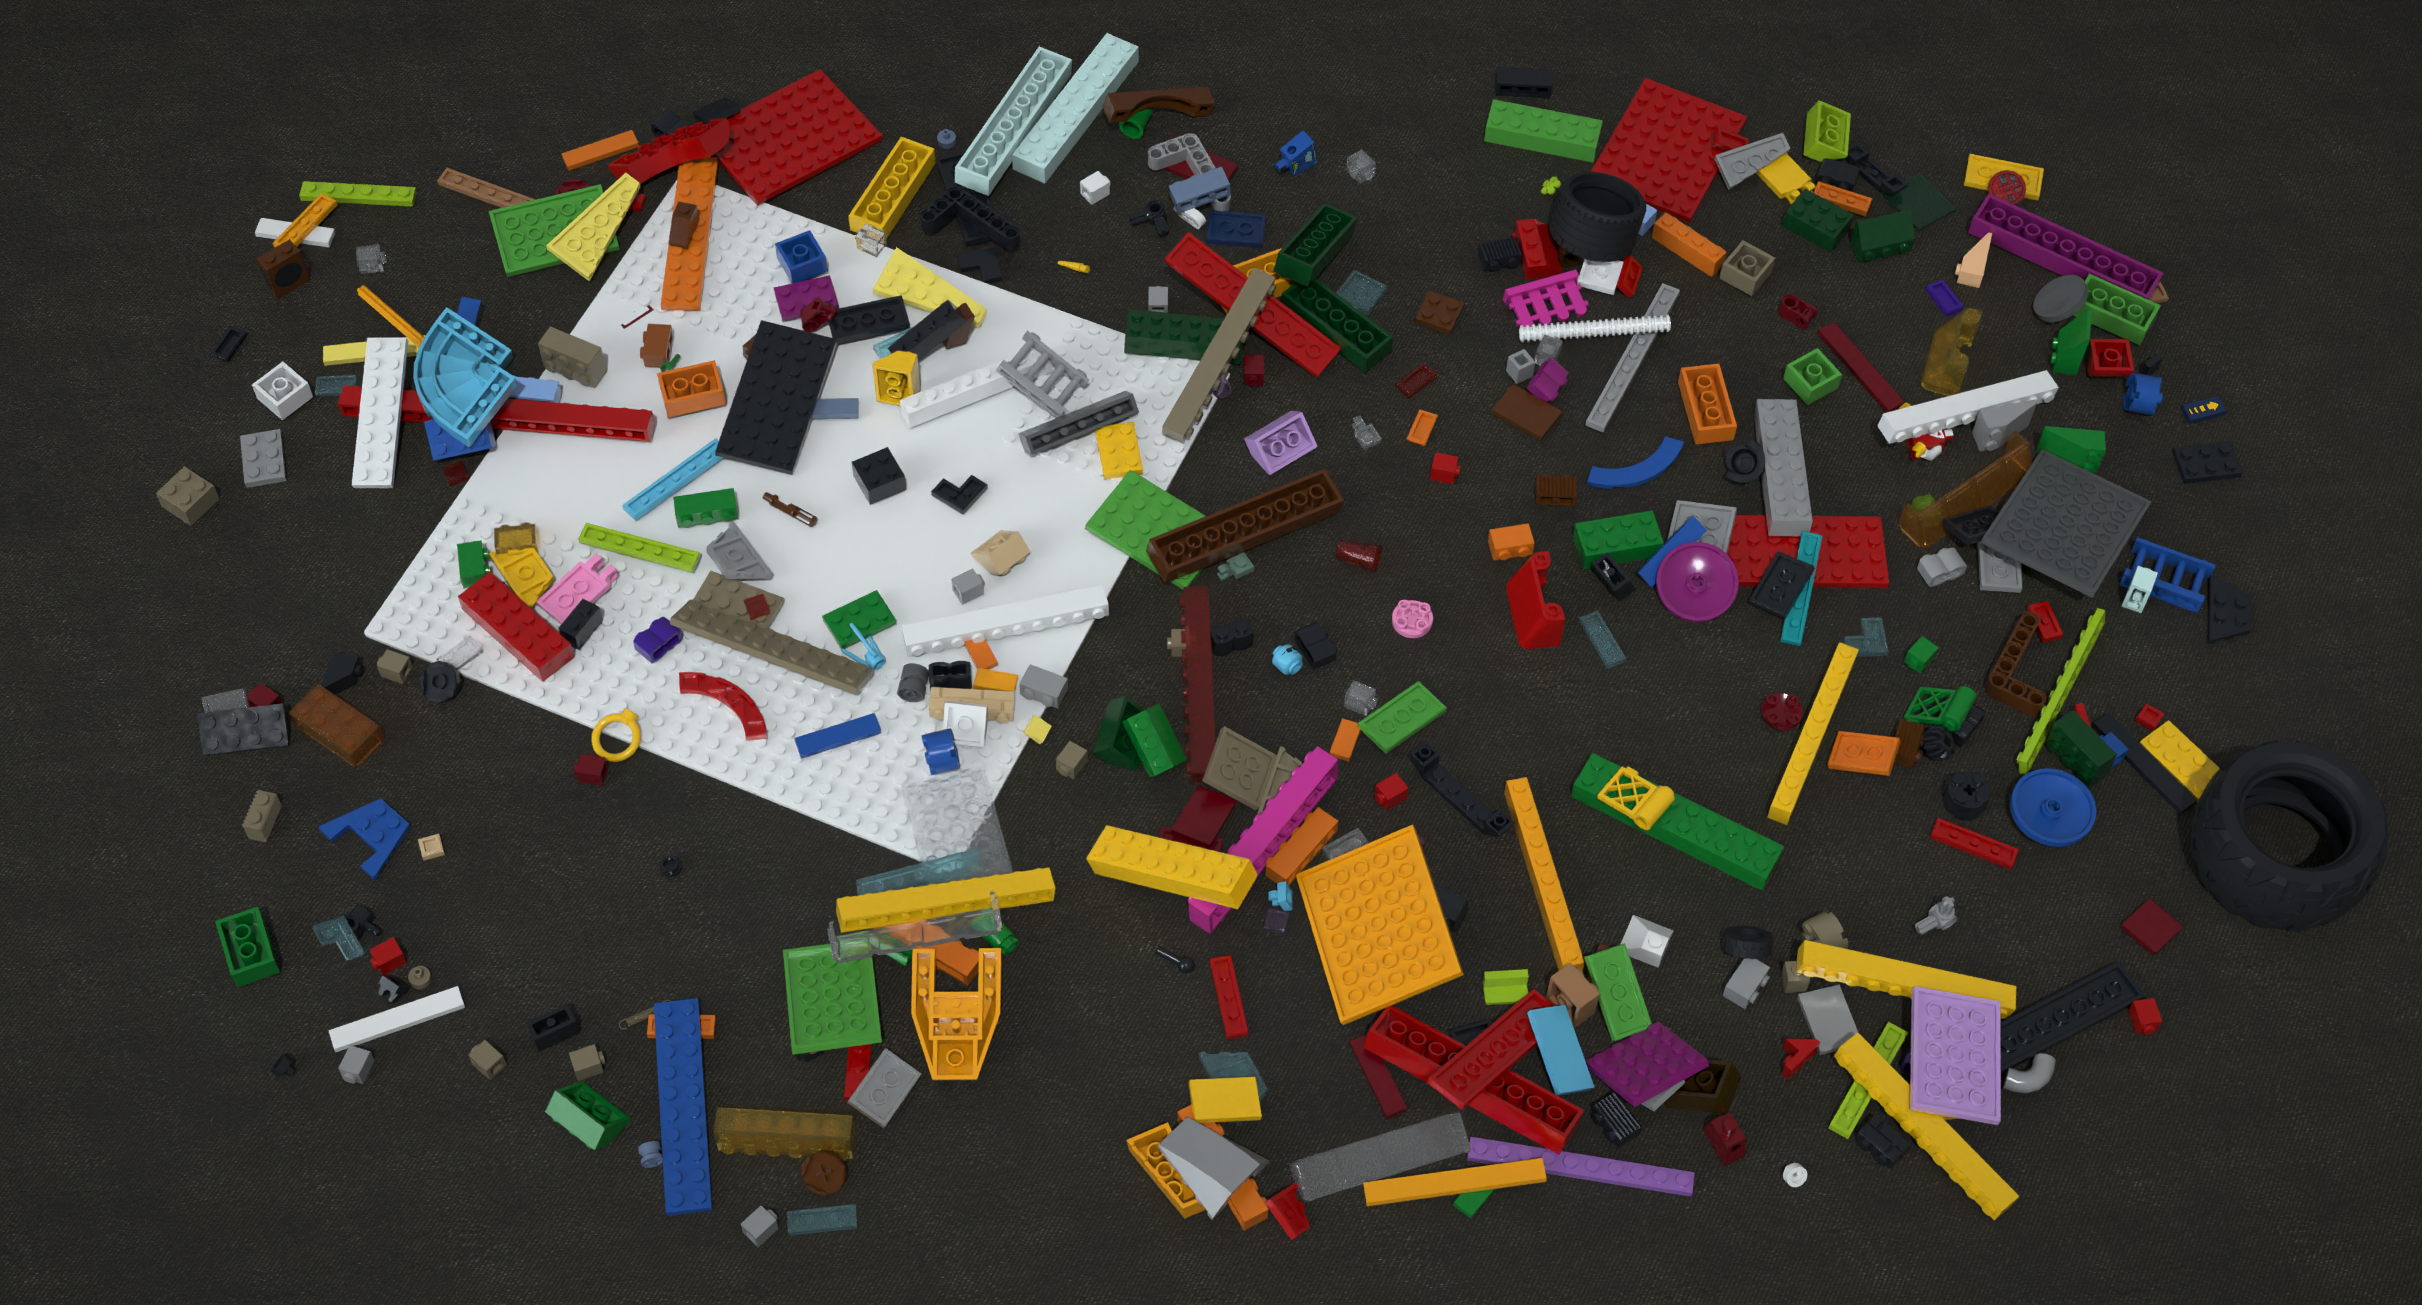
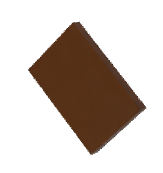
[1491,384,1563,441]

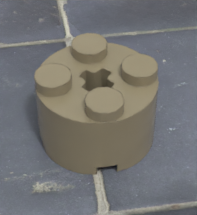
[1801,910,1849,949]

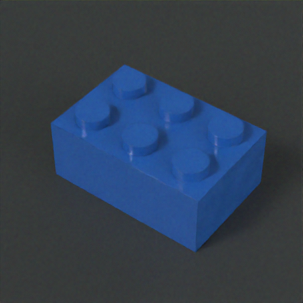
[424,419,497,461]

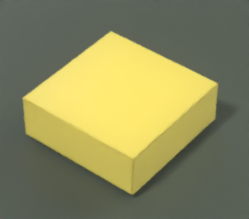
[1023,715,1052,744]

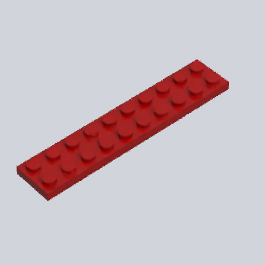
[1164,232,1341,378]

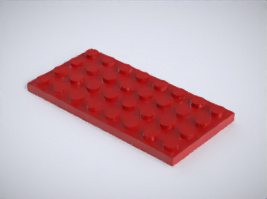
[1727,515,1889,588]

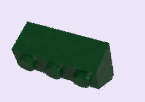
[1850,210,1915,263]
[1092,696,1144,770]

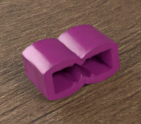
[1527,357,1569,402]

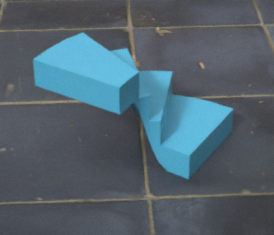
[413,307,517,448]

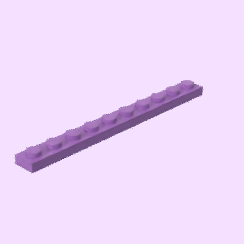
[1467,1137,1695,1197]

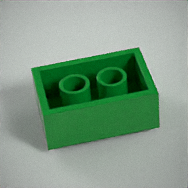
[215,907,280,987]

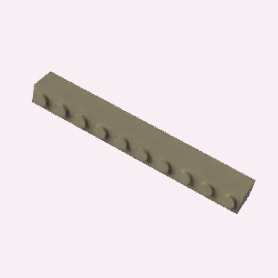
[1162,267,1276,444]

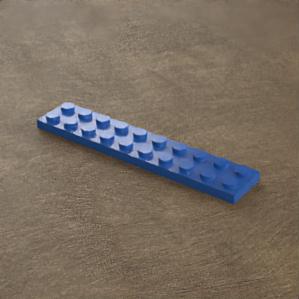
[654,998,713,1216]

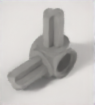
[1914,896,1957,935]

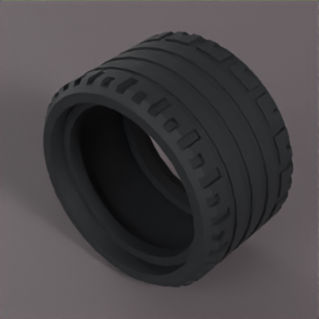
[1549,172,1647,262]

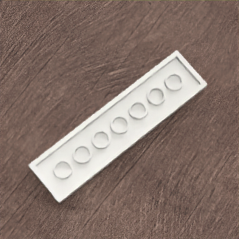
[352,338,408,488]

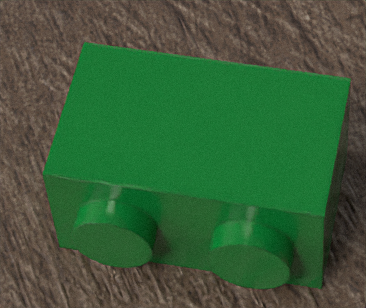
[457,540,491,589]

